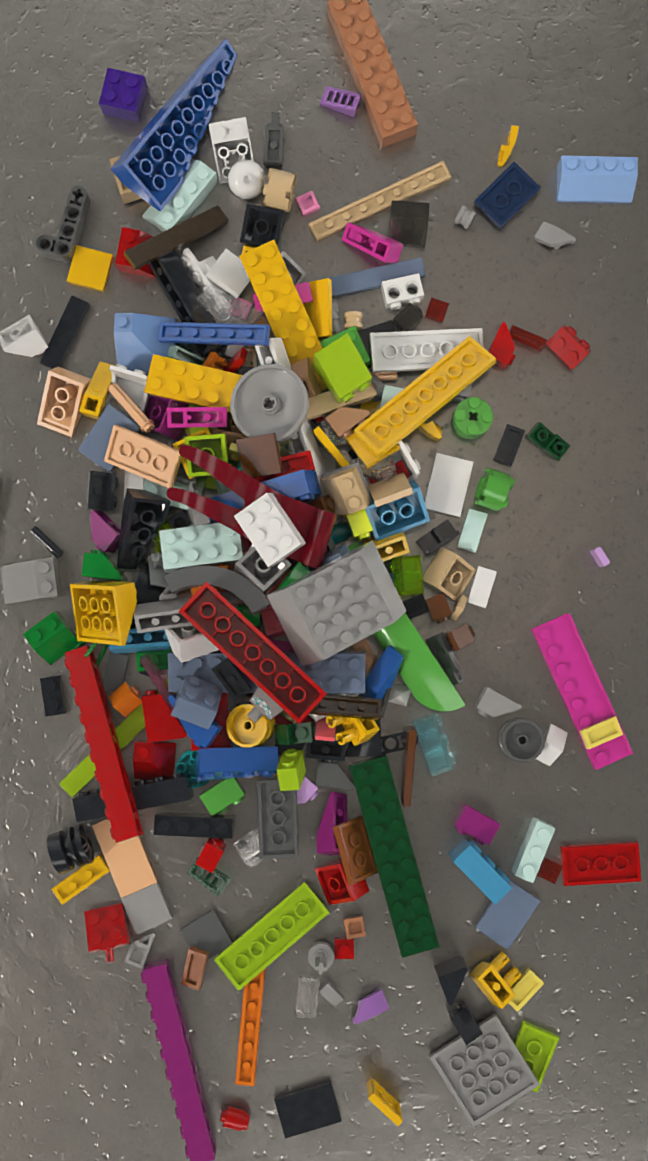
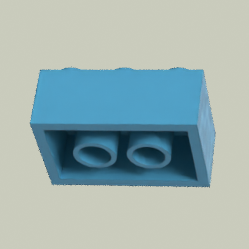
[365,480,430,541]
[449,838,512,905]

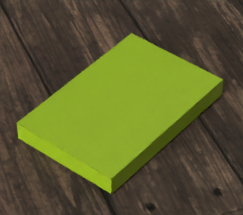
[514,1020,560,1093]

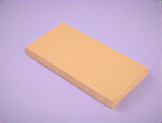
[104,425,182,488]
[92,819,158,898]

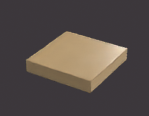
[368,472,413,507]

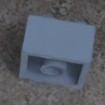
[171,674,223,730]

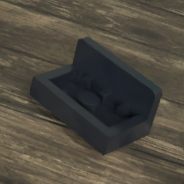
[86,471,118,512]

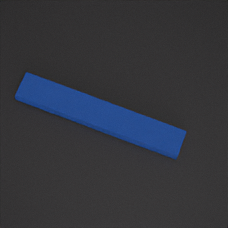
[158,322,271,346]

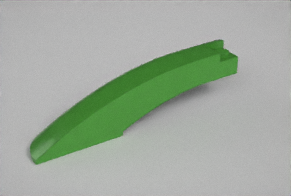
[348,541,466,712]

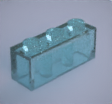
[412,712,456,777]

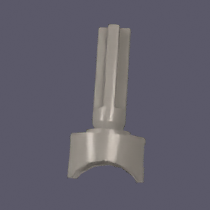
[308,941,334,975]

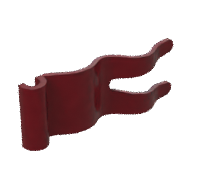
[166,445,337,568]

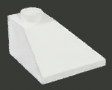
[0,314,48,357]

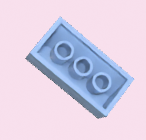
[557,156,638,203]

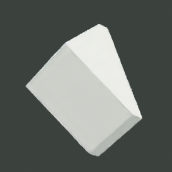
[536,723,568,766]

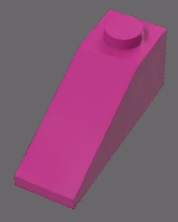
[342,222,404,263]
[166,407,227,428]

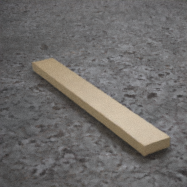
[308,160,452,243]

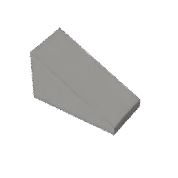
[319,980,344,1007]

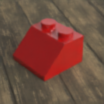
[115,227,156,278]
[314,857,370,905]

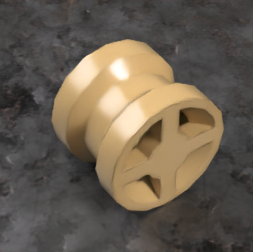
[344,311,363,331]

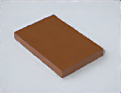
[333,816,378,885]

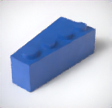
[195,746,279,781]

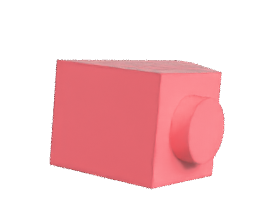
[315,717,336,741]

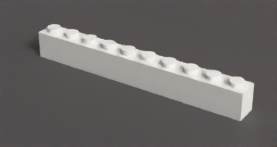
[255,338,343,525]

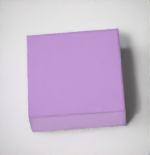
[589,547,610,567]

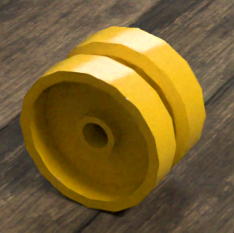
[226,704,275,747]

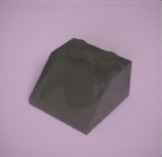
[388,200,430,248]

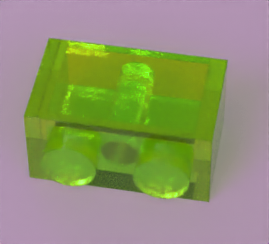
[391,555,424,596]

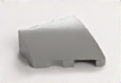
[188,480,210,527]

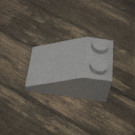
[1,557,63,604]

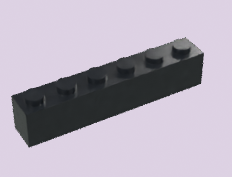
[149,250,226,358]
[72,772,194,822]

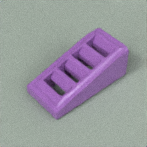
[320,86,362,118]

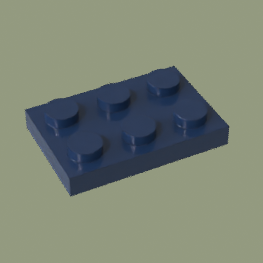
[474,162,541,229]

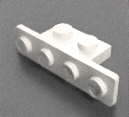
[179,248,232,318]

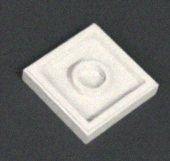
[206,249,250,298]

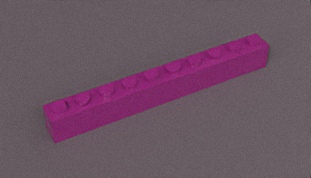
[141,959,217,1161]

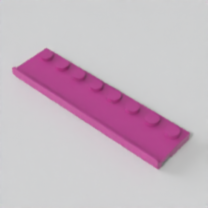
[531,613,634,770]

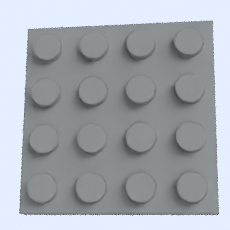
[430,1013,540,1127]

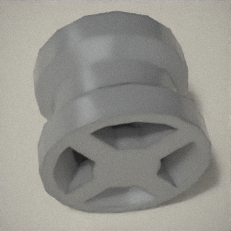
[454,205,476,230]

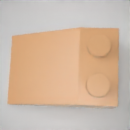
[37,367,91,437]

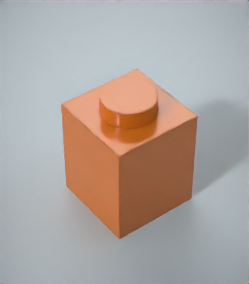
[108,681,142,717]

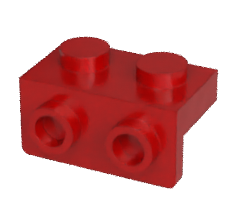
[546,325,591,370]

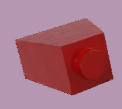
[141,689,187,743]

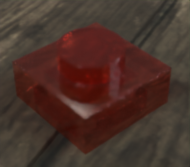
[425,297,449,323]

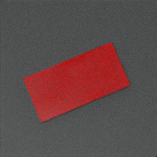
[560,841,642,886]

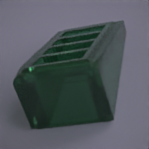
[187,857,231,896]

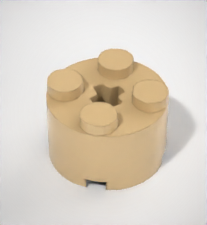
[263,168,297,213]

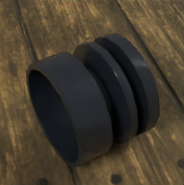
[47,823,95,874]

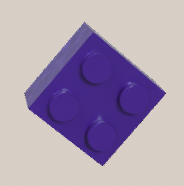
[99,68,148,122]

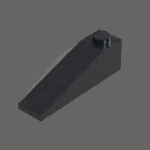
[116,488,171,570]

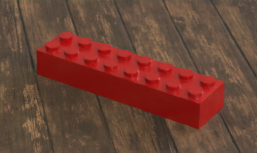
[178,581,327,724]

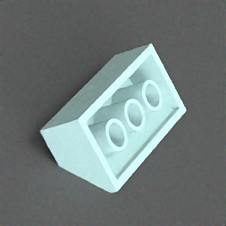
[142,159,218,232]

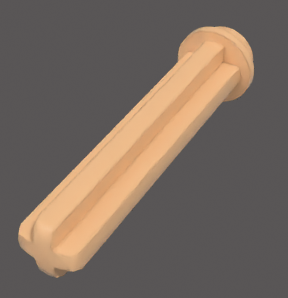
[108,383,155,433]

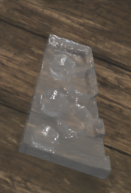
[196,285,264,324]

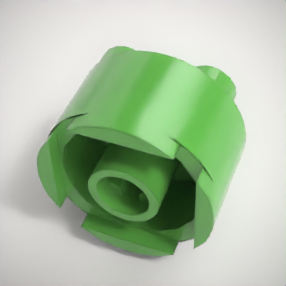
[452,397,493,439]
[474,468,515,511]

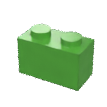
[199,778,246,816]

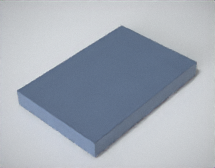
[78,403,141,473]
[475,880,540,950]

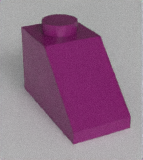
[90,510,120,553]

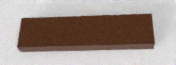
[401,725,417,807]

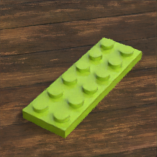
[214,881,330,991]

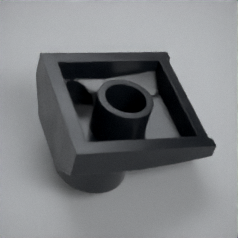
[240,203,285,247]

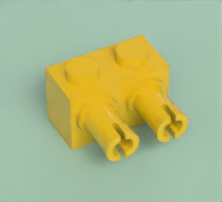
[326,716,380,746]
[468,951,522,1009]

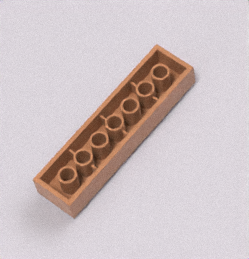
[327,0,418,148]

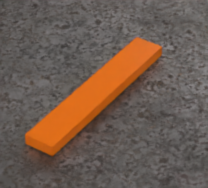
[235,969,265,1086]

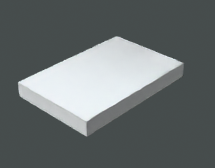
[424,453,474,518]

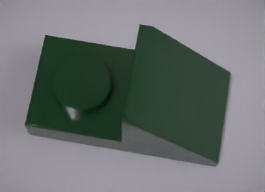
[274,722,314,745]

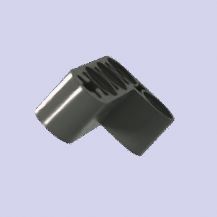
[36,186,91,263]

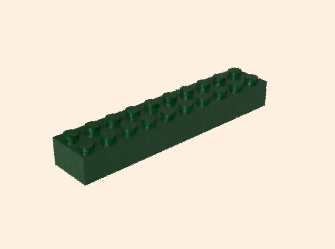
[349,754,440,958]

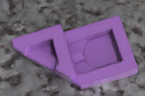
[352,989,389,1024]

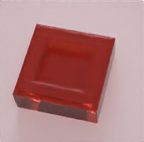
[537,857,563,884]

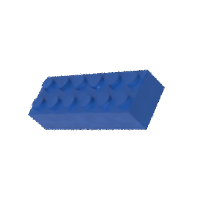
[203,469,322,525]

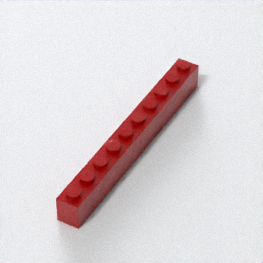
[64,645,144,843]

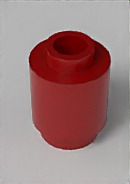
[220,1106,250,1132]

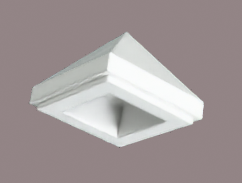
[388,683,410,706]

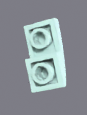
[457,509,488,553]

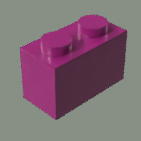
[453,803,501,846]

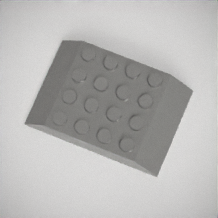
[266,540,406,666]

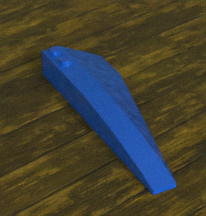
[110,39,238,211]

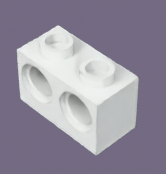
[381,273,424,310]

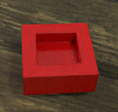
[335,937,354,959]

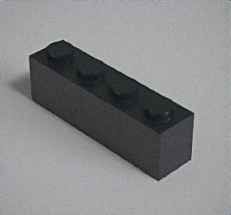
[154,812,235,839]

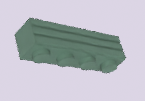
[167,345,205,366]

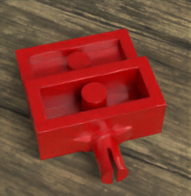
[84,903,131,963]

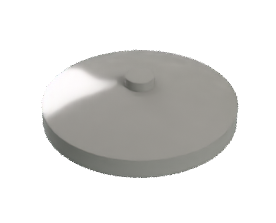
[230,364,309,443]

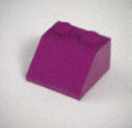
[144,395,189,441]

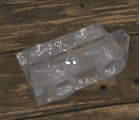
[233,827,262,866]

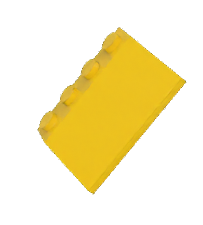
[70,580,137,646]

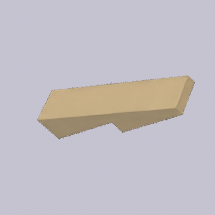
[305,382,377,421]

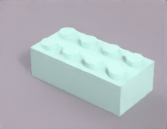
[159,523,243,573]

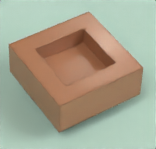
[343,915,366,939]

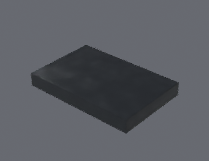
[274,1080,342,1139]

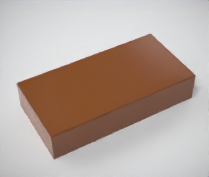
[181,946,209,991]

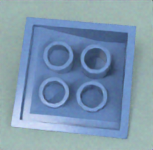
[113,313,177,376]

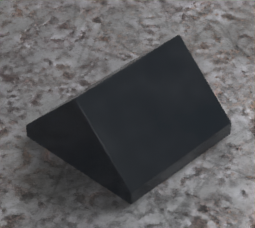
[434,956,468,1006]

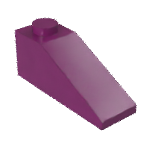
[317,792,347,856]

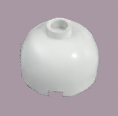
[228,160,265,199]

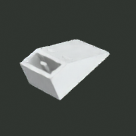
[208,117,254,184]

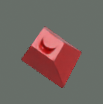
[133,740,176,780]

